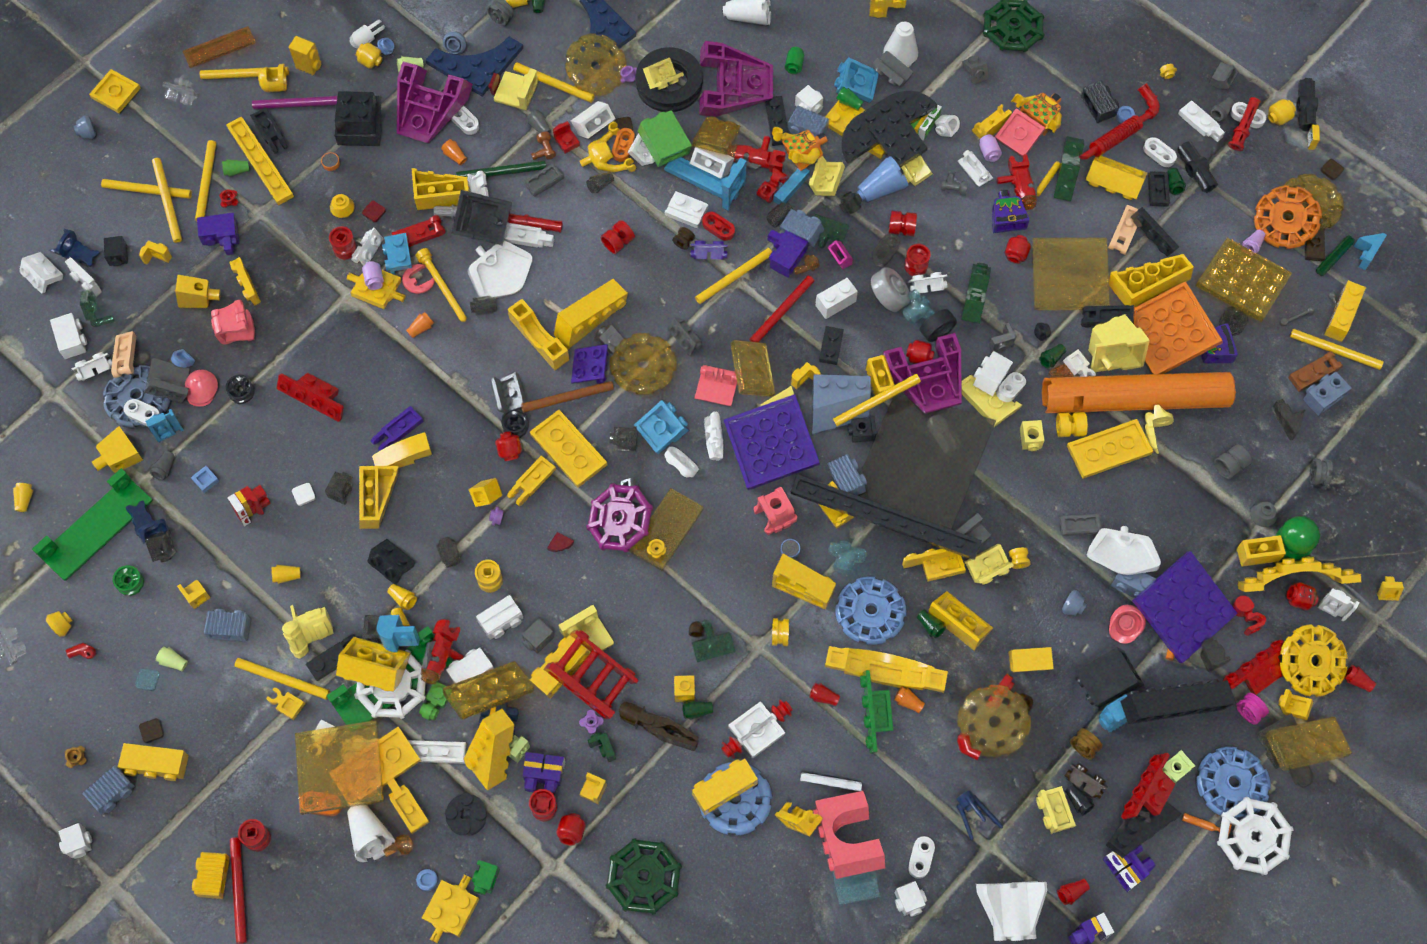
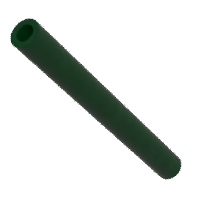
[456,161,546,179]

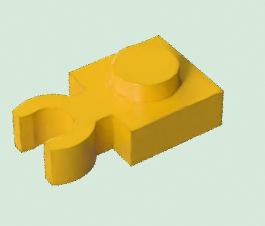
[266,688,305,721]

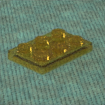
[692,117,740,155]
[730,340,775,397]

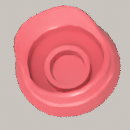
[185,370,218,406]
[1109,605,1146,644]

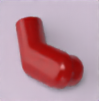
[65,643,96,659]

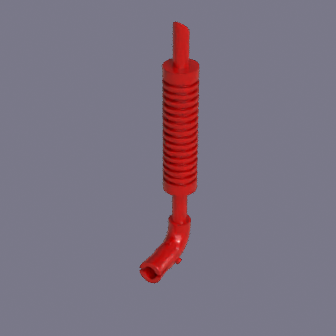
[1079,83,1160,160]

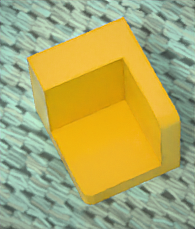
[469,478,502,507]
[177,580,211,609]
[579,772,607,804]

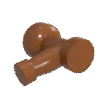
[531,131,556,160]

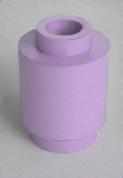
[979,134,1002,162]
[362,261,384,290]

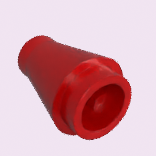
[1345,665,1376,692]
[809,683,840,706]
[1057,879,1090,905]

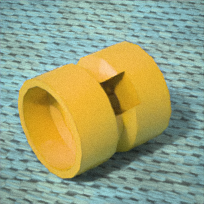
[1056,412,1088,437]
[475,560,503,593]

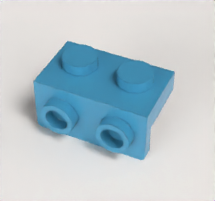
[382,233,412,275]

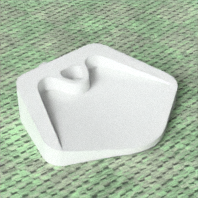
[468,241,532,300]
[1087,526,1161,575]

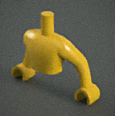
[580,121,636,172]

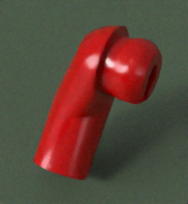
[957,732,981,760]

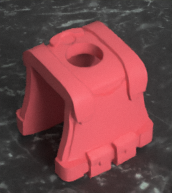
[211,299,255,344]
[754,487,797,535]

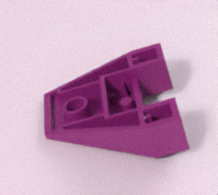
[699,41,773,117]
[397,61,473,144]
[883,333,962,414]

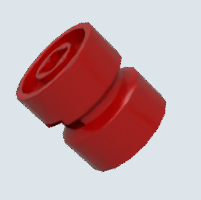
[889,210,917,237]
[600,220,635,254]
[329,226,357,260]
[904,244,931,276]
[529,789,558,822]
[238,819,271,852]

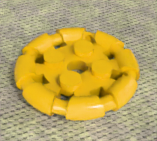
[1280,624,1348,697]

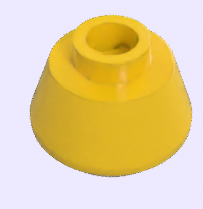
[330,194,355,218]
[46,611,73,637]

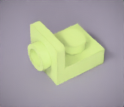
[509,735,530,763]

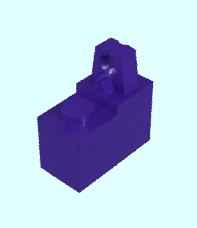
[197,213,239,255]
[767,230,808,278]

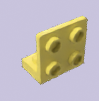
[494,68,538,110]
[559,605,614,653]

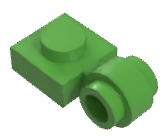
[419,681,453,721]

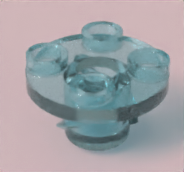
[902,289,936,324]
[828,540,867,575]

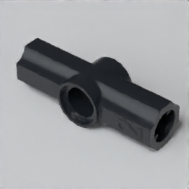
[1296,78,1318,131]
[1177,141,1218,193]

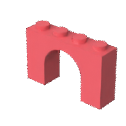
[813,791,885,879]

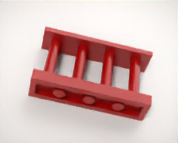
[543,630,639,719]

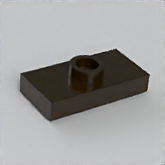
[1305,226,1325,261]

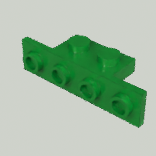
[860,670,893,753]

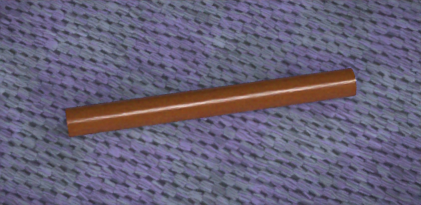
[521,381,614,413]

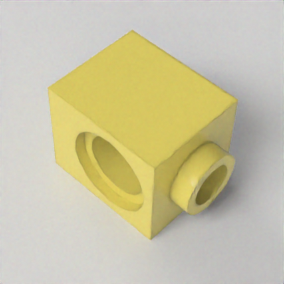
[1020,420,1044,451]

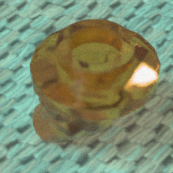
[794,255,820,275]
[383,834,413,857]

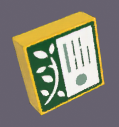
[1307,125,1320,150]

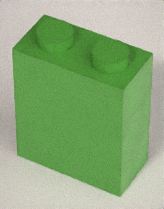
[638,110,692,167]

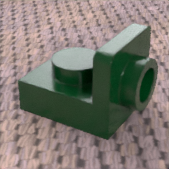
[587,732,616,762]

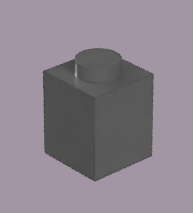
[522,619,554,654]

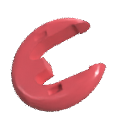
[402,264,435,294]

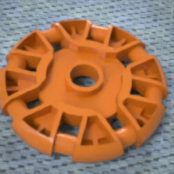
[1254,185,1322,249]

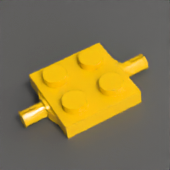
[347,270,406,309]
[422,875,479,944]

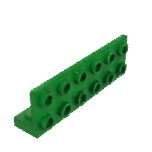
[32,468,153,581]
[327,626,452,733]

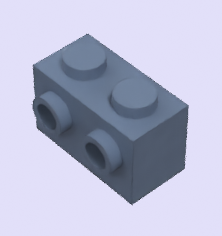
[1303,372,1351,416]
[1111,573,1156,598]

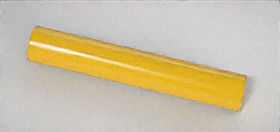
[1037,161,1061,196]

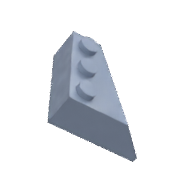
[812,374,871,435]

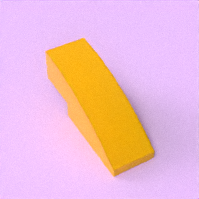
[372,432,432,468]

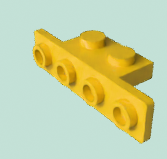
[902,549,966,582]

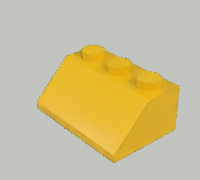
[1086,155,1147,200]
[336,637,410,692]

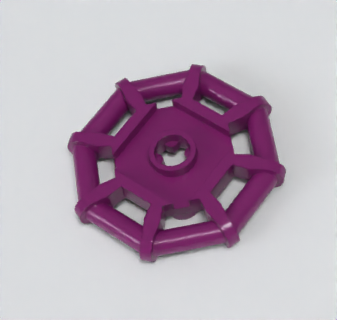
[586,483,653,553]

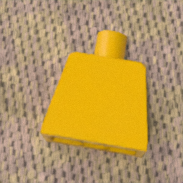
[175,275,220,308]
[92,426,143,473]

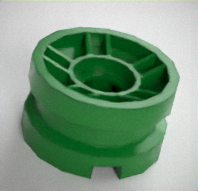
[112,565,144,596]

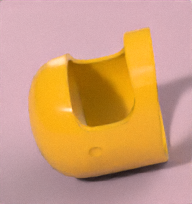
[258,64,287,92]

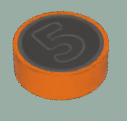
[321,152,340,171]

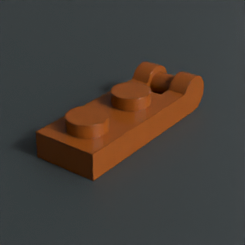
[1288,351,1343,392]

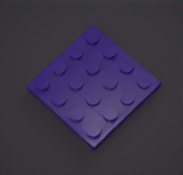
[724,394,820,490]
[1132,551,1238,663]

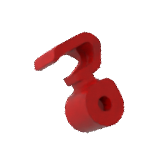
[757,167,789,203]
[1232,596,1266,636]

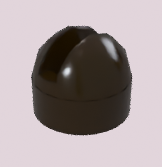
[688,621,705,637]

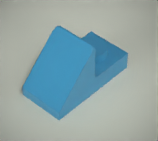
[1354,233,1387,270]

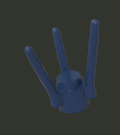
[956,791,1003,840]

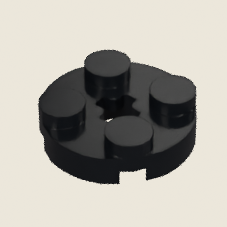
[445,793,487,836]

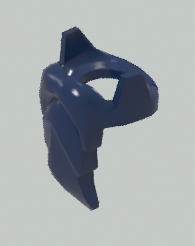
[50,229,100,267]
[126,500,170,544]

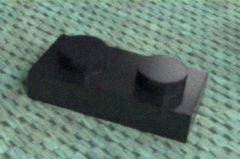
[1148,171,1170,207]
[819,326,844,365]

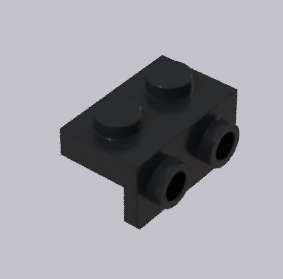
[367,539,415,584]

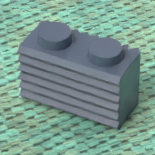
[788,106,829,137]
[780,209,824,247]
[828,454,867,495]
[204,609,251,642]
[82,765,135,815]

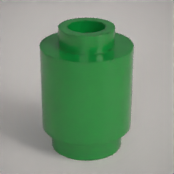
[785,47,805,74]

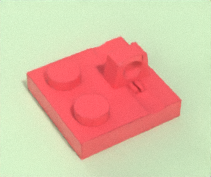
[995,109,1045,157]

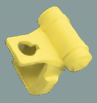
[282,605,334,659]

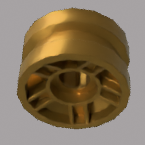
[1070,728,1103,760]

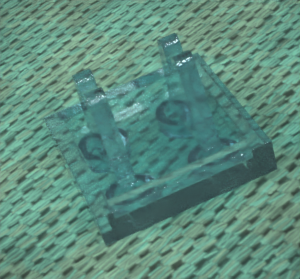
[831,871,880,906]

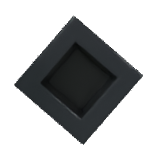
[104,236,128,266]

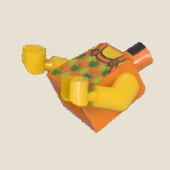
[1011,93,1062,136]
[772,127,828,171]

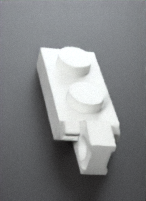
[1178,100,1225,142]
[504,223,554,248]

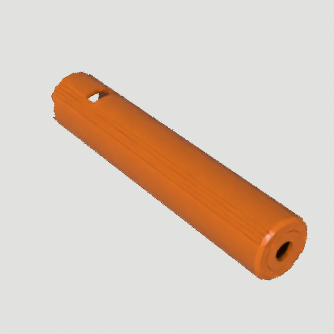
[1042,372,1236,413]

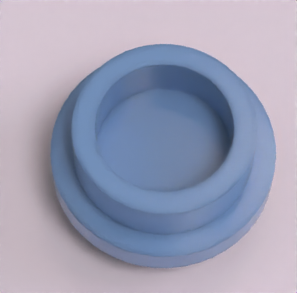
[377,38,394,55]

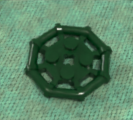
[983,0,1045,52]
[605,838,682,915]

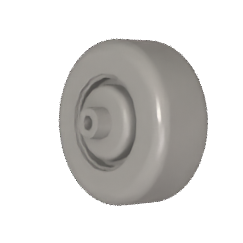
[871,267,911,312]

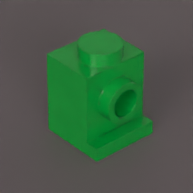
[472,860,500,895]

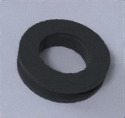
[636,47,703,112]

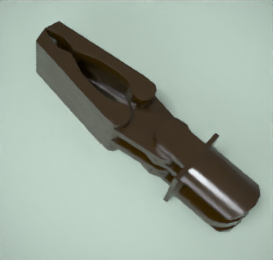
[619,702,699,751]

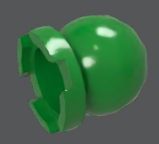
[1275,516,1320,561]

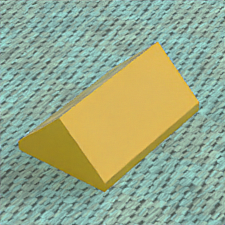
[928,591,993,651]

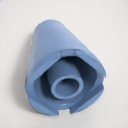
[856,156,909,202]

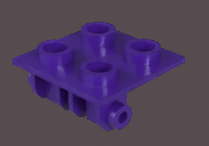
[571,344,609,384]

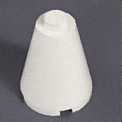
[723,0,771,25]
[883,22,918,67]
[347,802,395,862]

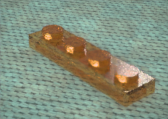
[183,26,256,68]

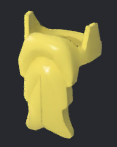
[1145,405,1174,454]

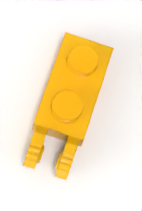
[507,456,556,506]

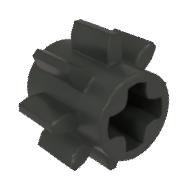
[839,191,862,214]

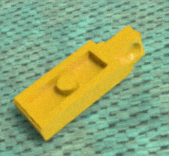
[230,257,261,306]
[387,778,429,834]

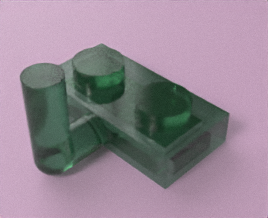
[814,214,849,248]
[80,290,114,327]
[691,620,735,662]

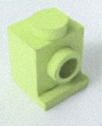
[1162,750,1195,783]

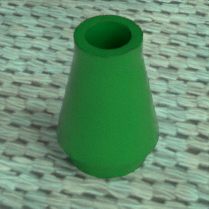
[836,87,864,110]

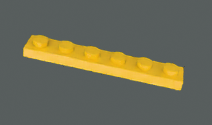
[226,116,294,205]

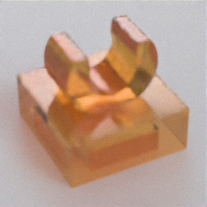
[1048,363,1075,378]

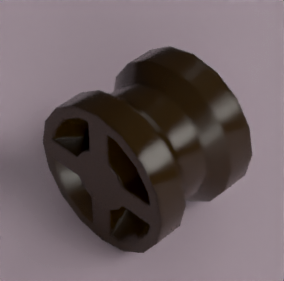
[672,227,695,250]

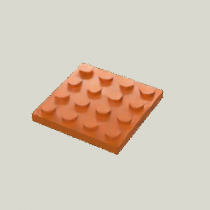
[1134,281,1223,374]

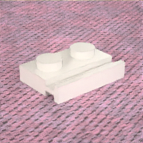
[665,191,708,228]
[65,257,102,297]
[1318,589,1359,621]

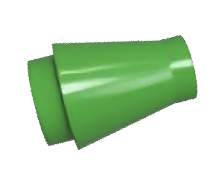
[222,159,249,177]

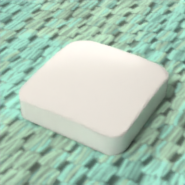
[292,483,316,506]

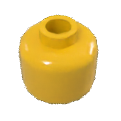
[355,43,383,69]
[1268,99,1296,126]

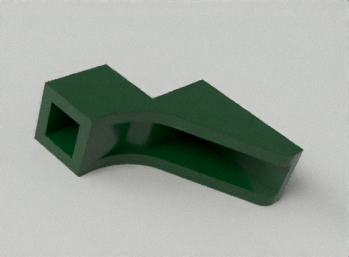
[1053,136,1084,201]
[961,263,991,324]

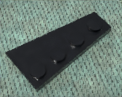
[1106,802,1182,859]

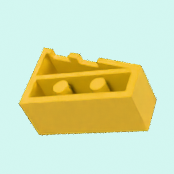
[411,168,470,210]
[359,466,399,529]
[772,554,836,610]

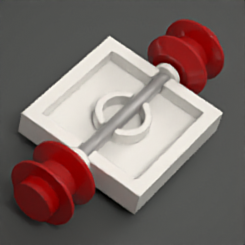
[721,700,792,759]

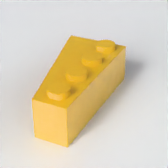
[1108,254,1194,307]
[554,279,628,350]
[464,709,514,790]

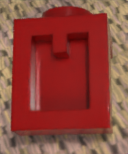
[553,121,580,154]

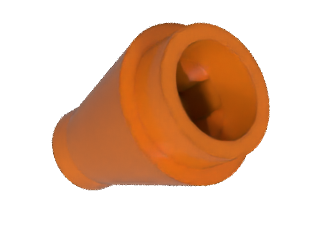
[441,139,467,166]
[406,312,434,338]
[894,686,925,713]

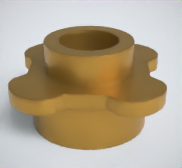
[65,746,87,768]

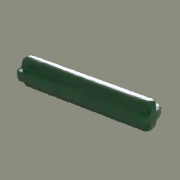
[1316,235,1355,276]

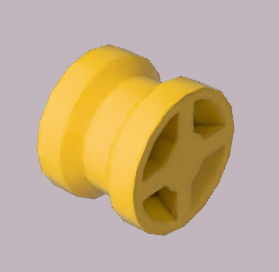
[1009,547,1031,569]

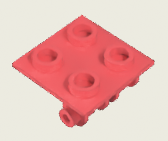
[695,365,740,406]

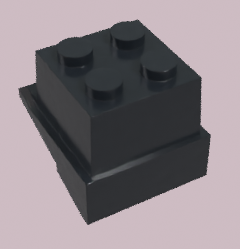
[334,91,382,146]
[451,190,512,246]

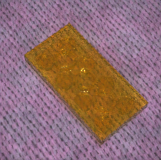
[629,488,703,571]
[443,661,534,720]
[1265,717,1352,771]

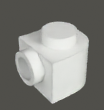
[935,115,960,137]

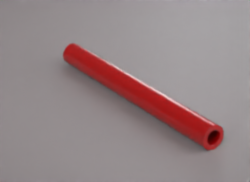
[749,275,814,345]
[230,837,247,944]

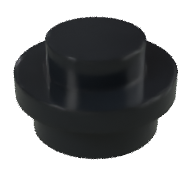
[1034,322,1051,341]

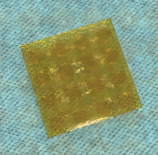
[1032,238,1110,310]
[1196,238,1292,323]
[295,720,384,815]

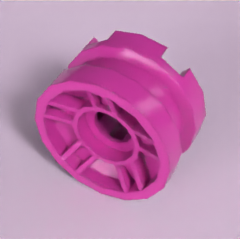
[1236,693,1269,725]

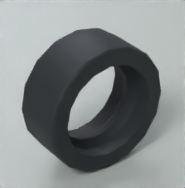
[920,309,957,342]

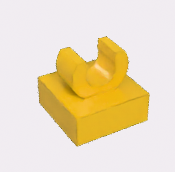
[1377,576,1404,601]

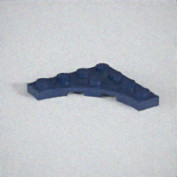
[571,0,636,74]
[426,36,523,97]

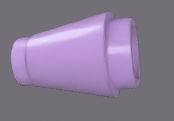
[1242,230,1265,255]

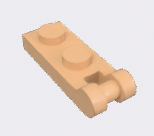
[1108,205,1138,255]
[111,331,136,378]

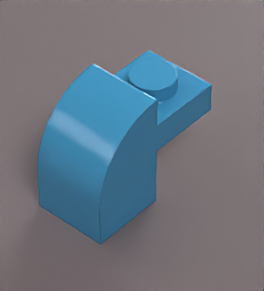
[377,615,420,652]

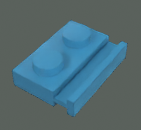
[145,409,184,442]

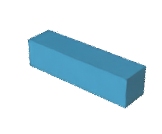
[773,168,810,207]

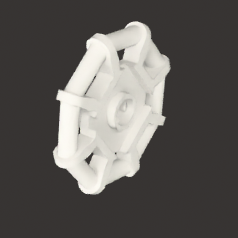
[354,650,426,719]
[1217,797,1294,876]

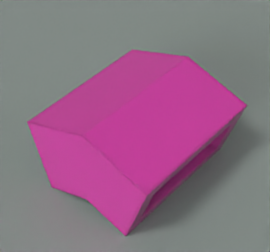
[828,240,853,270]

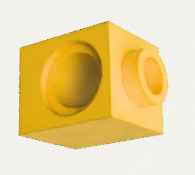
[674,676,695,702]

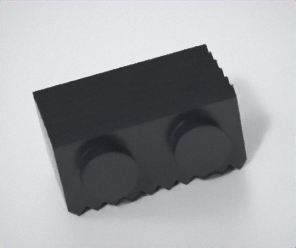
[1081,81,1119,123]

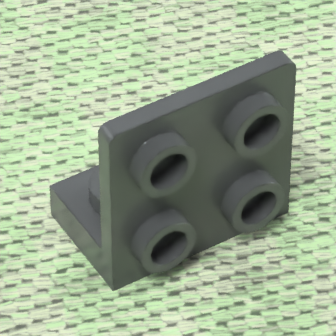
[144,358,190,403]

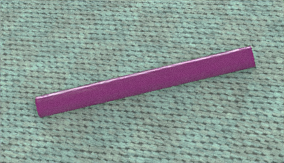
[252,96,337,109]

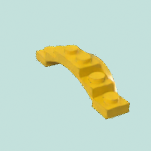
[1238,557,1361,592]
[825,646,948,693]

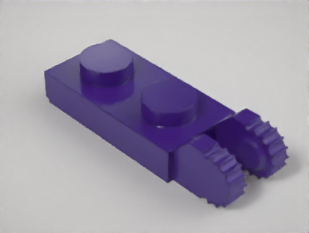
[371,406,424,451]

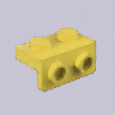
[643,58,684,90]
[900,155,933,186]
[809,156,845,196]
[965,544,1014,585]
[1036,786,1076,834]

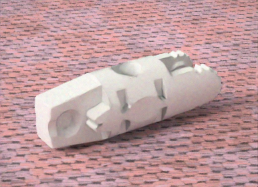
[704,411,723,461]

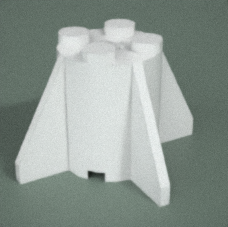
[976,881,1047,941]

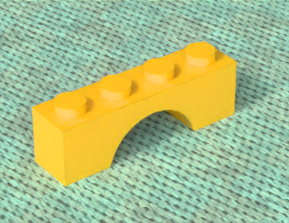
[507,299,569,371]

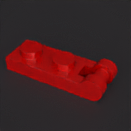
[392,215,446,247]

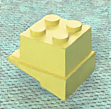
[1088,314,1150,372]

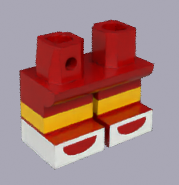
[227,485,271,526]

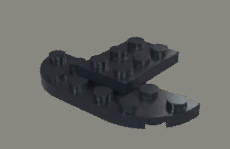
[842,91,937,167]

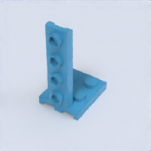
[664,157,747,211]

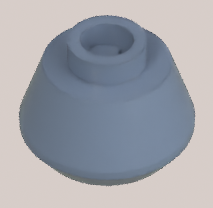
[443,32,466,55]
[74,115,96,139]
[1062,590,1087,616]

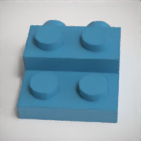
[834,57,879,103]
[634,400,689,454]

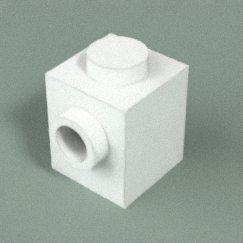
[795,85,823,114]
[59,823,92,859]
[894,881,927,917]

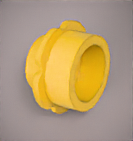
[1160,64,1177,79]
[647,539,666,558]

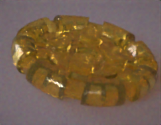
[565,33,627,96]
[1278,174,1344,230]
[609,333,677,395]
[957,685,1031,758]

